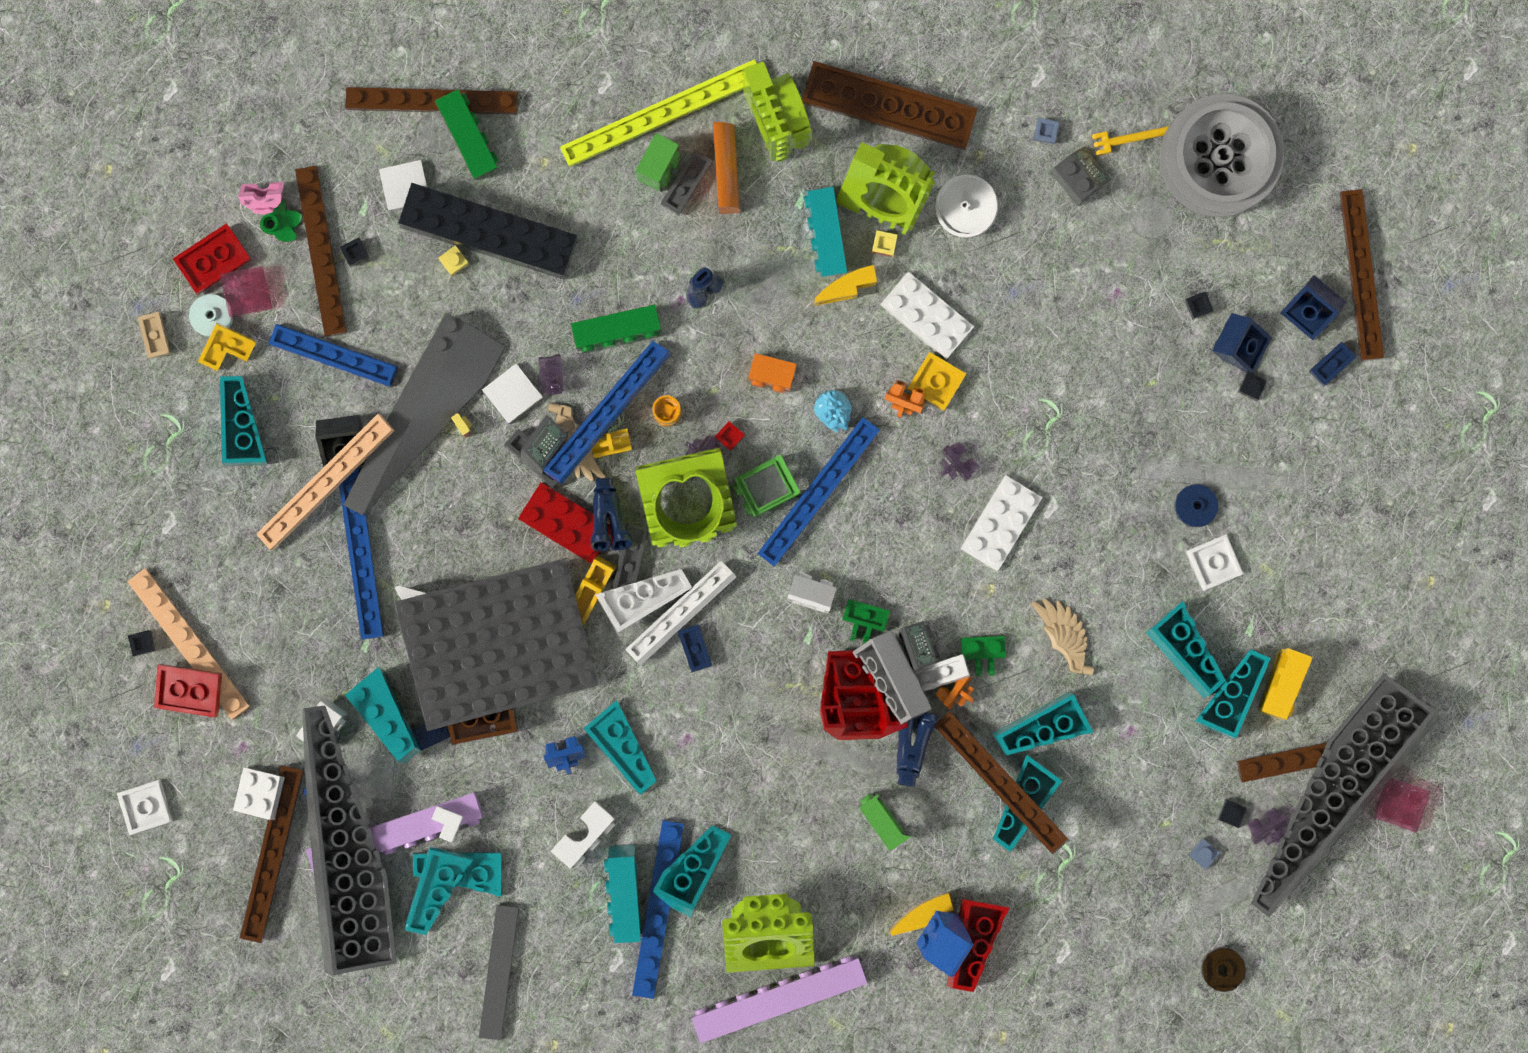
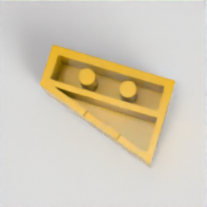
[1258,648,1313,720]

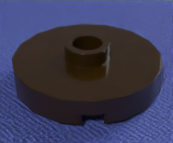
[1201,947,1246,992]

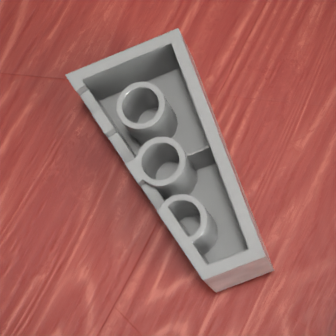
[852,630,932,724]

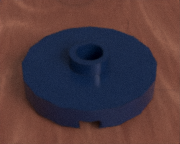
[1174,484,1218,527]

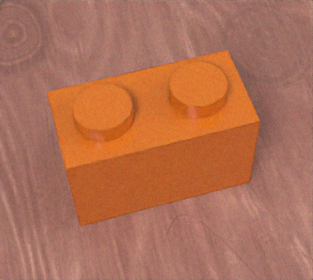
[748,353,797,394]

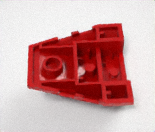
[820,650,908,740]

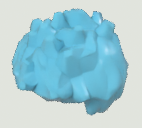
[814,390,852,433]

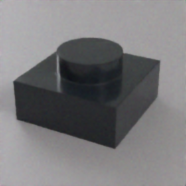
[340,237,370,267]
[1185,291,1214,320]
[1238,372,1267,401]
[128,630,156,657]
[1217,799,1247,828]

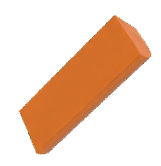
[713,122,740,214]

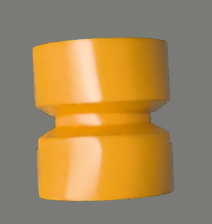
[652,395,681,427]

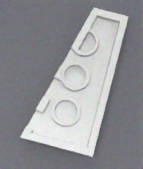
[595,569,692,632]

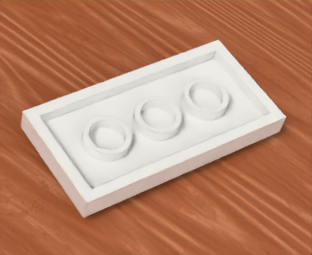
[880,272,974,360]
[960,475,1042,571]

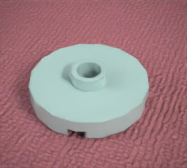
[189,294,233,337]

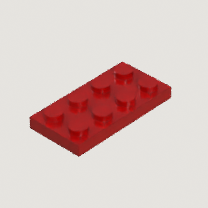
[518,482,611,565]

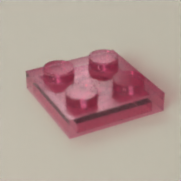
[219,266,272,318]
[1373,777,1431,833]

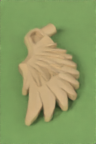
[548,402,606,482]
[1031,598,1094,675]

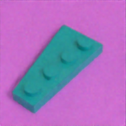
[584,700,657,795]
[404,847,473,935]
[413,852,502,897]

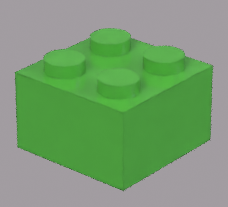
[636,133,681,192]

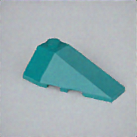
[653,825,732,918]

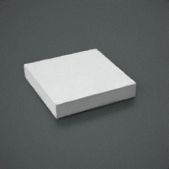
[379,160,427,212]
[482,364,543,424]
[1186,534,1244,591]
[117,780,173,835]

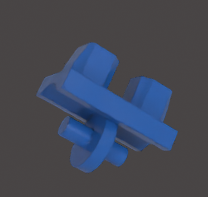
[543,736,586,775]

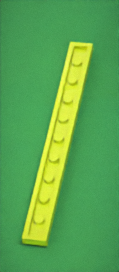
[560,59,757,168]

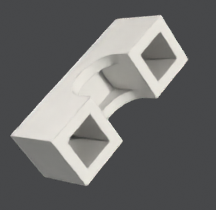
[551,801,615,869]

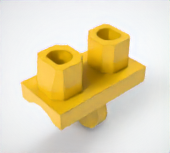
[592,429,632,459]

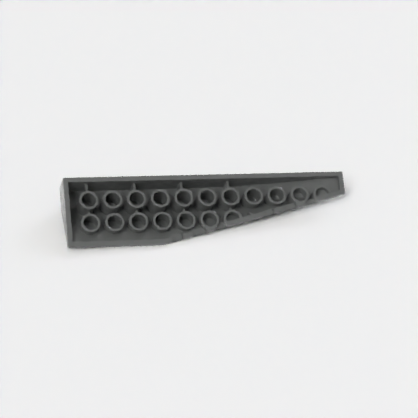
[1251,673,1440,917]
[303,705,397,975]

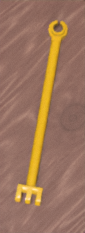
[1092,126,1169,156]

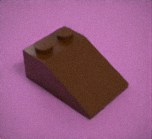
[448,708,519,745]

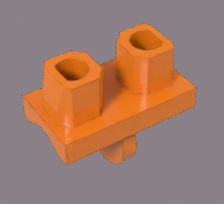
[884,380,926,418]
[936,675,974,710]

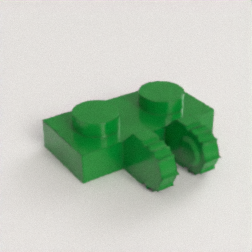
[842,599,890,644]
[961,636,1006,677]

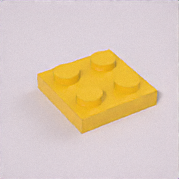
[907,352,966,411]

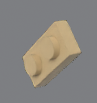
[138,312,171,359]

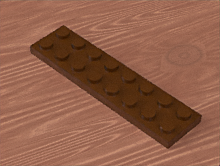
[802,61,978,150]

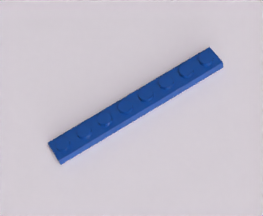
[544,340,670,484]
[757,417,880,567]
[339,466,384,640]
[632,820,684,999]

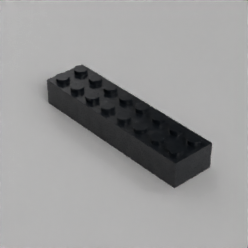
[398,182,578,280]

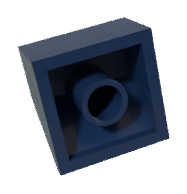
[1280,275,1347,340]
[1212,313,1272,374]

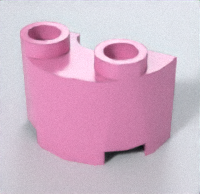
[238,182,284,214]

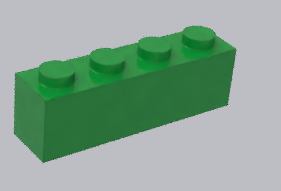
[435,89,499,180]
[571,304,661,353]

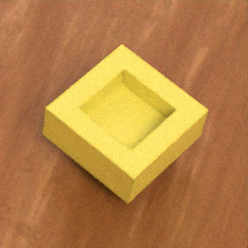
[872,230,897,257]
[438,245,469,276]
[451,413,472,438]

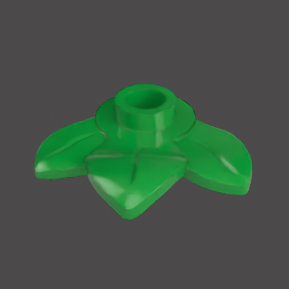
[260,200,303,242]

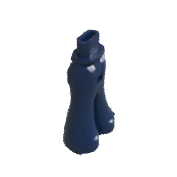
[686,267,723,309]
[590,478,633,551]
[896,713,939,787]

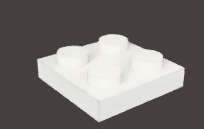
[233,767,285,820]

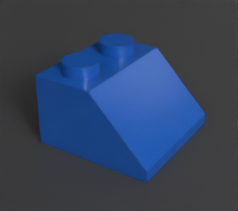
[916,911,974,977]

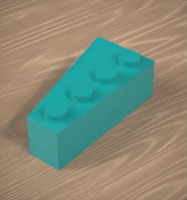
[803,186,847,277]
[1145,601,1226,698]
[1194,649,1271,740]
[992,692,1094,755]
[604,844,641,944]

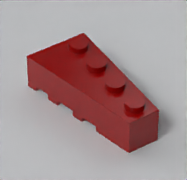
[947,898,1010,992]

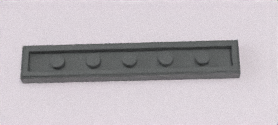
[479,904,519,1040]

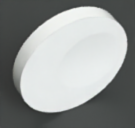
[935,175,998,238]

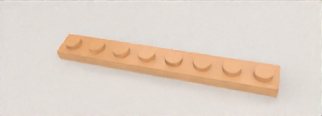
[257,414,395,550]
[127,568,251,720]

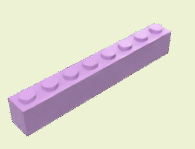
[306,792,484,874]
[691,955,867,1043]

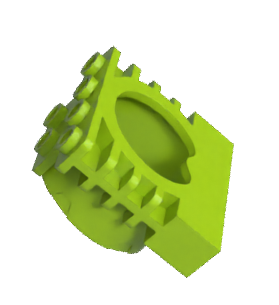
[743,61,812,162]
[836,142,936,235]
[635,447,737,547]
[722,893,814,973]

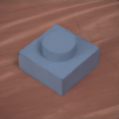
[1033,118,1059,144]
[1188,838,1220,870]

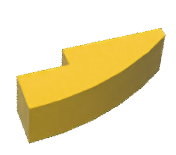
[814,265,877,306]
[575,556,617,626]
[889,892,953,936]

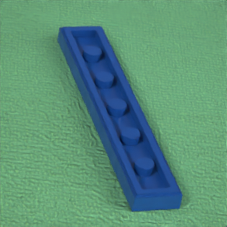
[268,324,398,387]

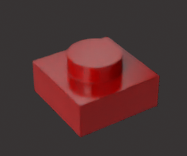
[714,421,745,452]

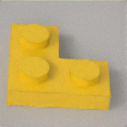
[198,322,256,371]

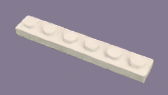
[625,561,736,666]

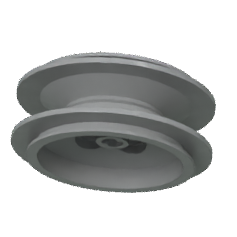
[1160,94,1284,217]

